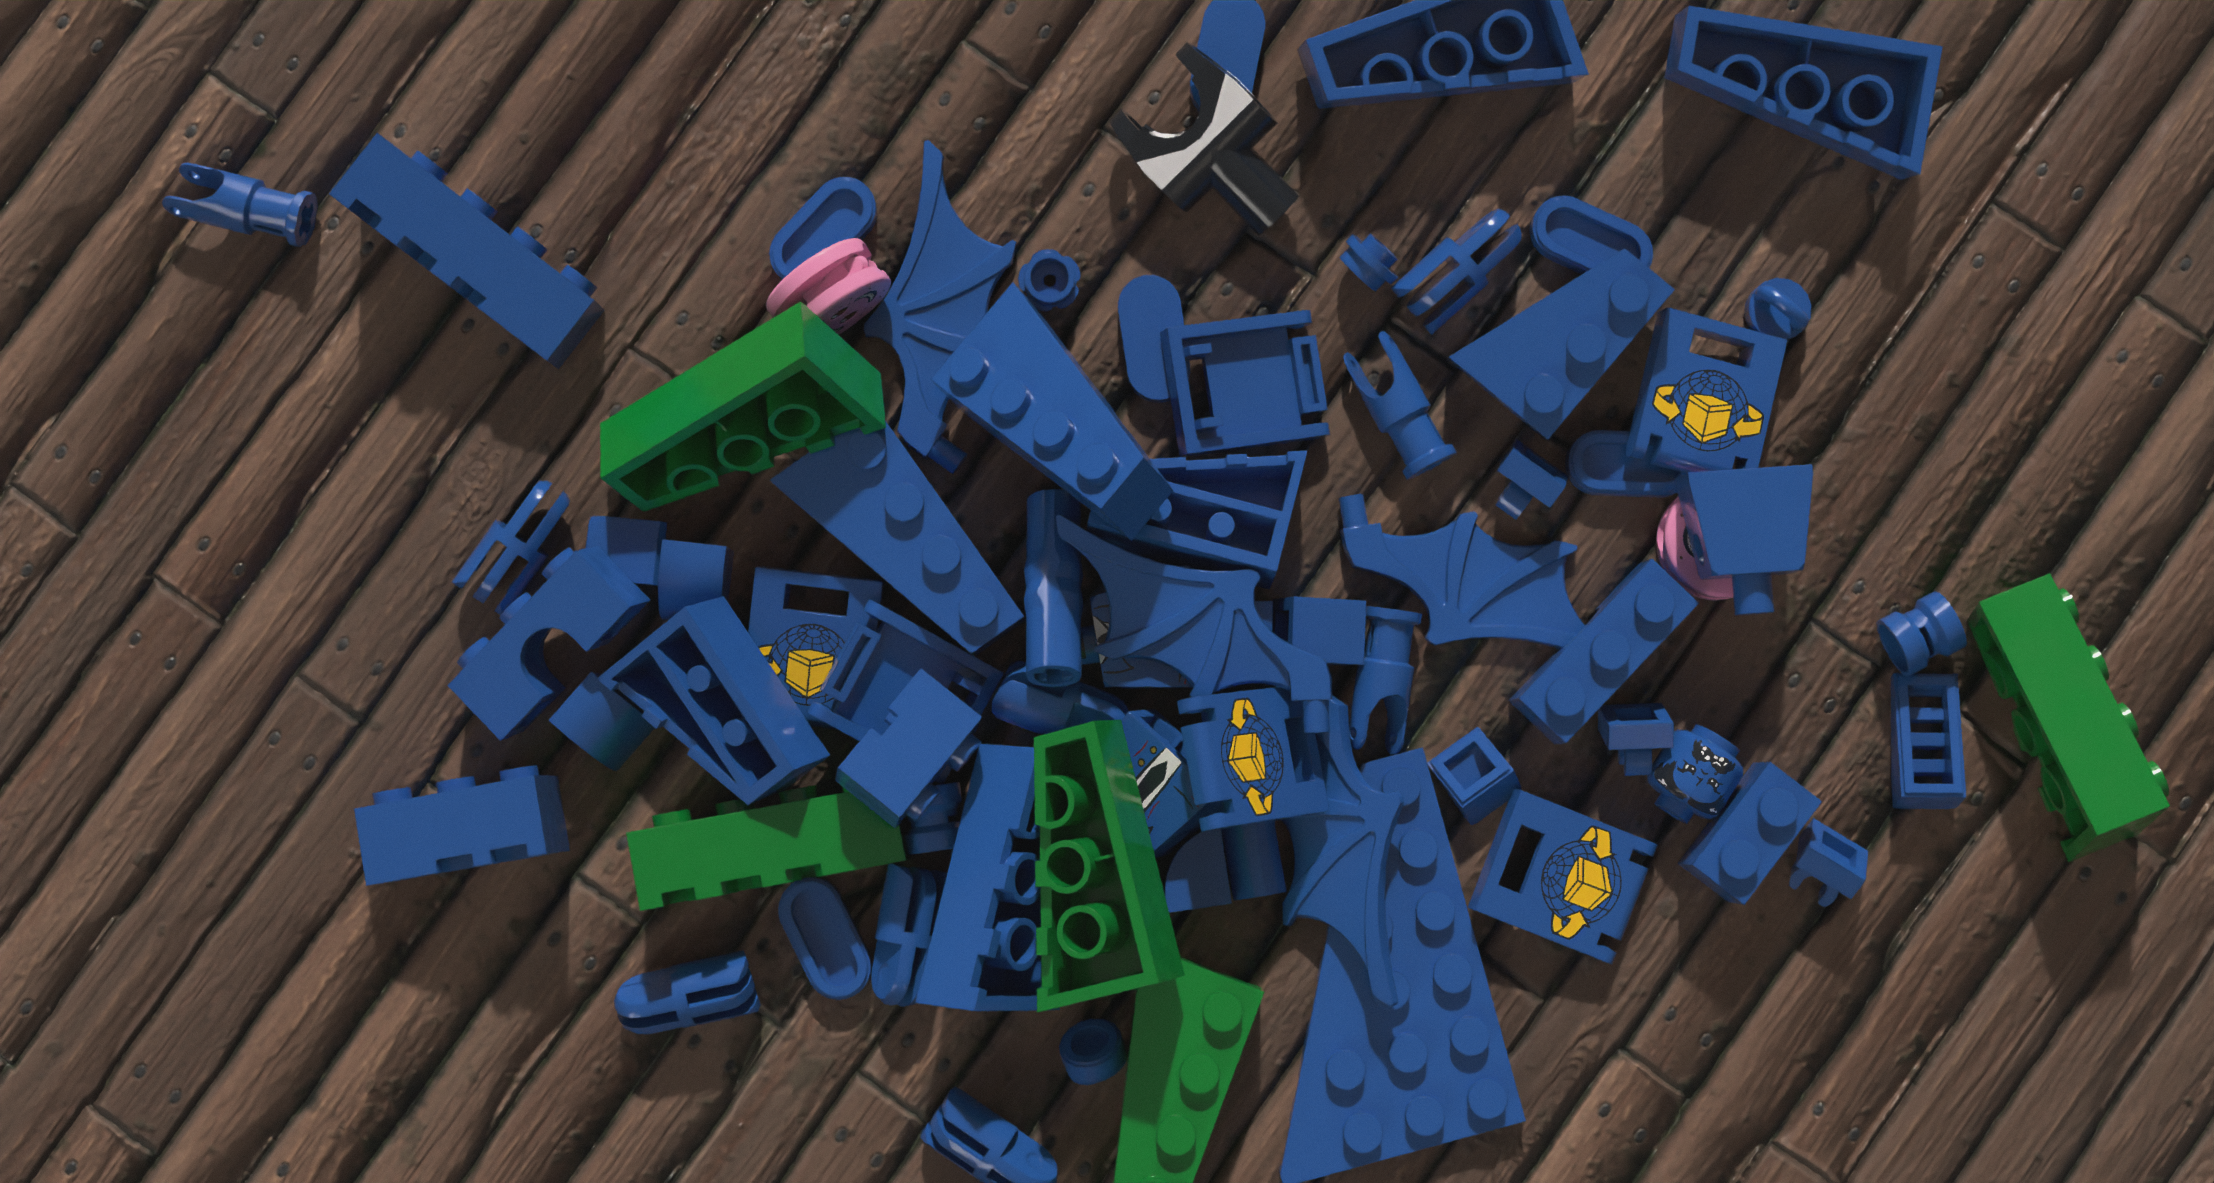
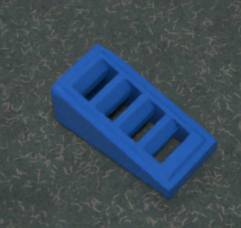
[1891,673,1966,809]

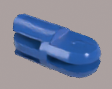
[1391,209,1522,335]
[451,481,570,615]
[992,660,1130,735]
[871,863,948,1007]
[614,950,761,1034]
[920,1087,1059,1183]

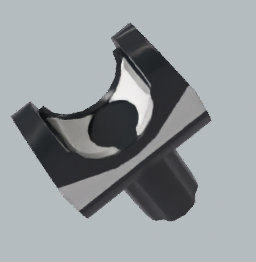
[1109,42,1299,236]

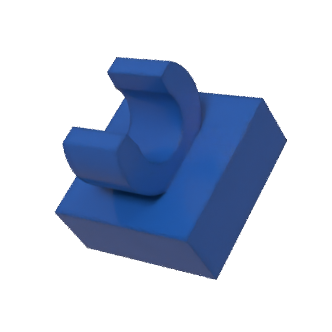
[1496,440,1568,520]
[1598,703,1674,776]
[1789,818,1868,907]

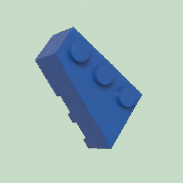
[1448,248,1675,439]
[1087,450,1308,589]
[597,596,830,805]
[354,765,570,886]

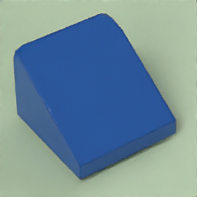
[586,516,667,586]
[1427,727,1522,825]

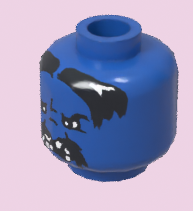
[1647,724,1744,824]

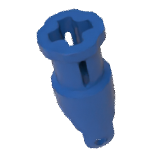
[162,163,318,247]
[1343,331,1457,480]
[1349,606,1422,755]

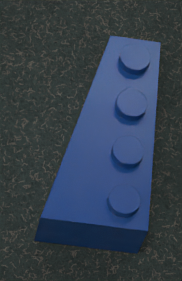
[930,282,1174,541]

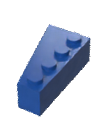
[1297,0,1589,109]
[1664,6,1943,180]
[329,133,605,370]
[770,420,1026,657]
[915,744,1060,1011]

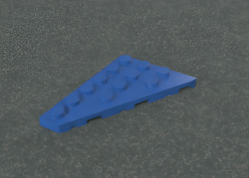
[1279,747,1526,1183]

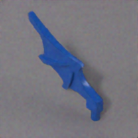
[863,140,1017,474]
[1338,494,1585,649]
[1056,514,1332,733]
[1276,686,1404,1006]

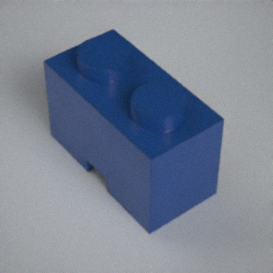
[835,668,982,829]
[1678,762,1822,905]

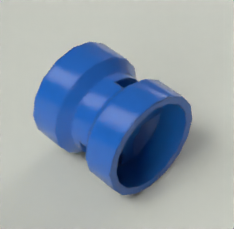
[1876,591,1967,677]
[903,782,962,855]

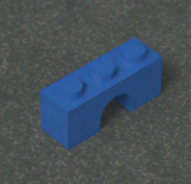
[447,545,650,741]
[1509,559,1699,745]

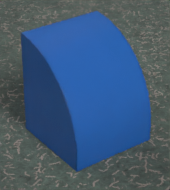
[658,539,734,620]
[1272,596,1366,665]
[548,672,655,772]
[1164,829,1232,913]

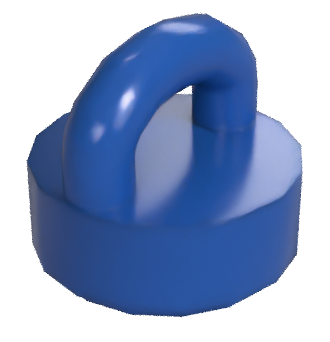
[1744,278,1811,341]
[1059,1018,1127,1085]

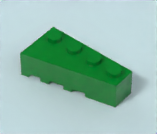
[600,301,886,512]
[1967,573,2170,863]
[1034,720,1185,1013]
[626,785,910,911]
[1113,956,1264,1183]

